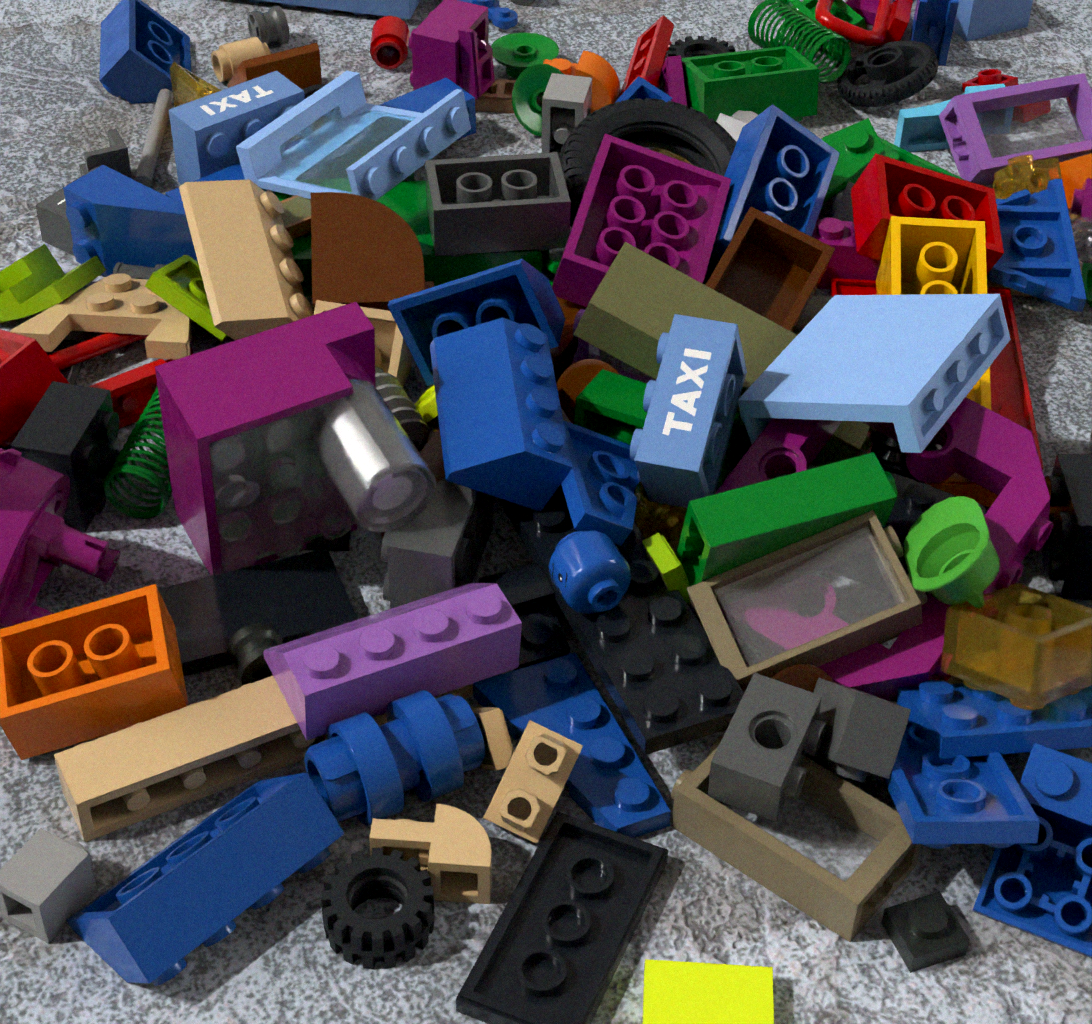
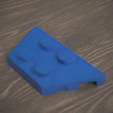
[987,179,1087,312]

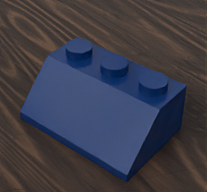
[99,0,192,104]
[387,259,566,386]

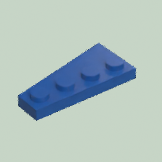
[473,652,671,838]

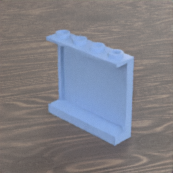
[737,294,1011,453]

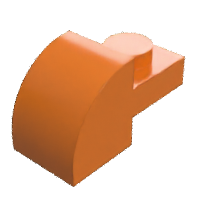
[543,50,620,113]

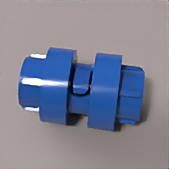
[304,690,485,826]

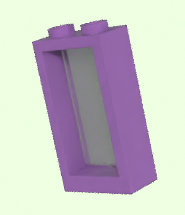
[939,73,1092,185]

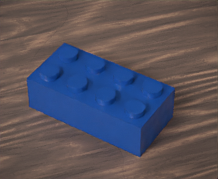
[707,104,840,273]

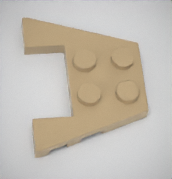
[10,273,192,360]

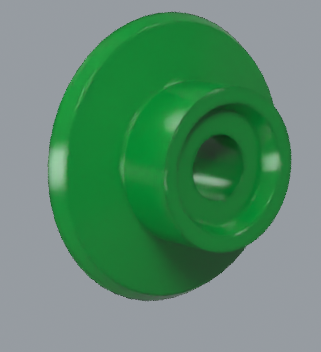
[491,32,559,79]
[512,64,563,137]

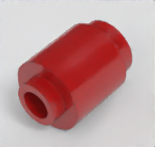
[370,16,410,70]

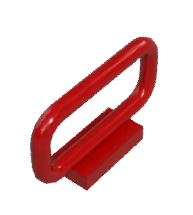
[815,0,913,47]
[48,333,193,429]

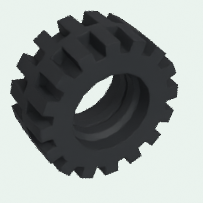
[321,848,435,969]

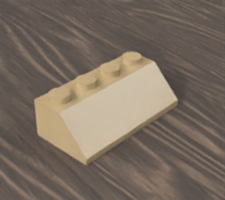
[179,179,314,340]

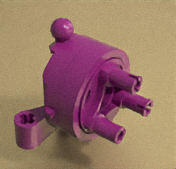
[0,448,121,629]

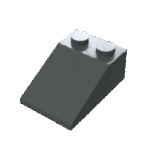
[381,478,493,609]

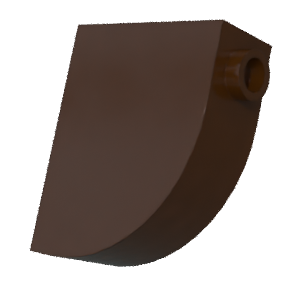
[311,192,434,313]

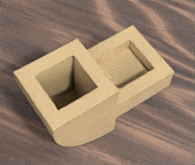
[369,804,492,904]

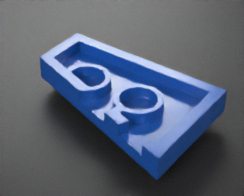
[561,421,640,546]

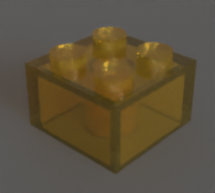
[941,583,1092,710]

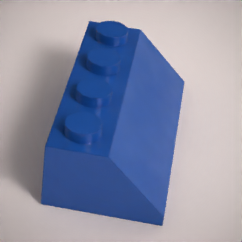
[430,317,572,512]
[66,772,345,986]

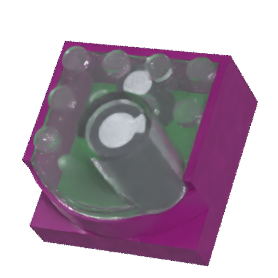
[155,302,437,576]

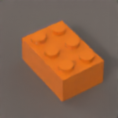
[0,584,188,760]

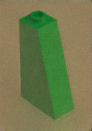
[676,452,897,586]

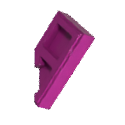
[458,28,495,100]
[662,55,687,106]

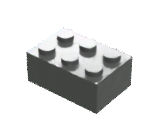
[425,152,571,257]

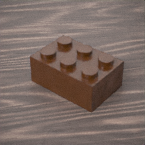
[706,207,835,332]

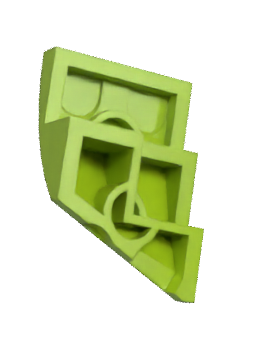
[0,244,107,322]

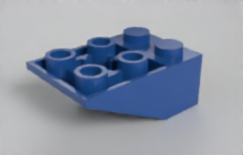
[973,742,1092,958]

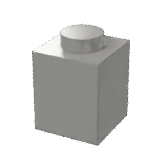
[0,828,98,944]

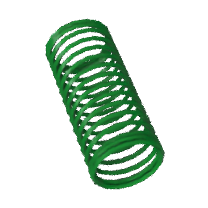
[748,0,851,84]
[103,386,172,519]

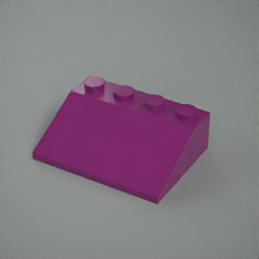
[552,134,732,307]

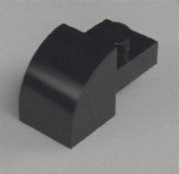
[478,563,570,670]

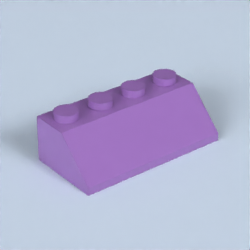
[263,583,522,741]

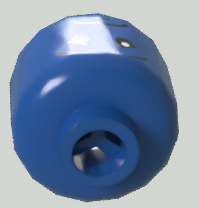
[548,530,632,614]

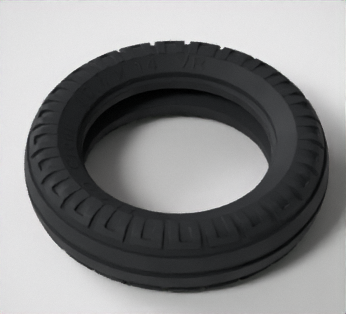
[559,98,737,228]

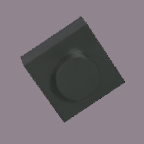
[881,891,970,973]

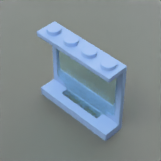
[236,71,471,201]

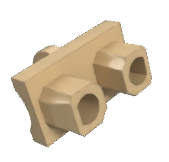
[483,720,583,844]

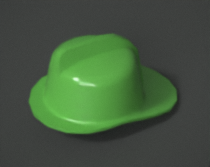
[904,496,1000,609]

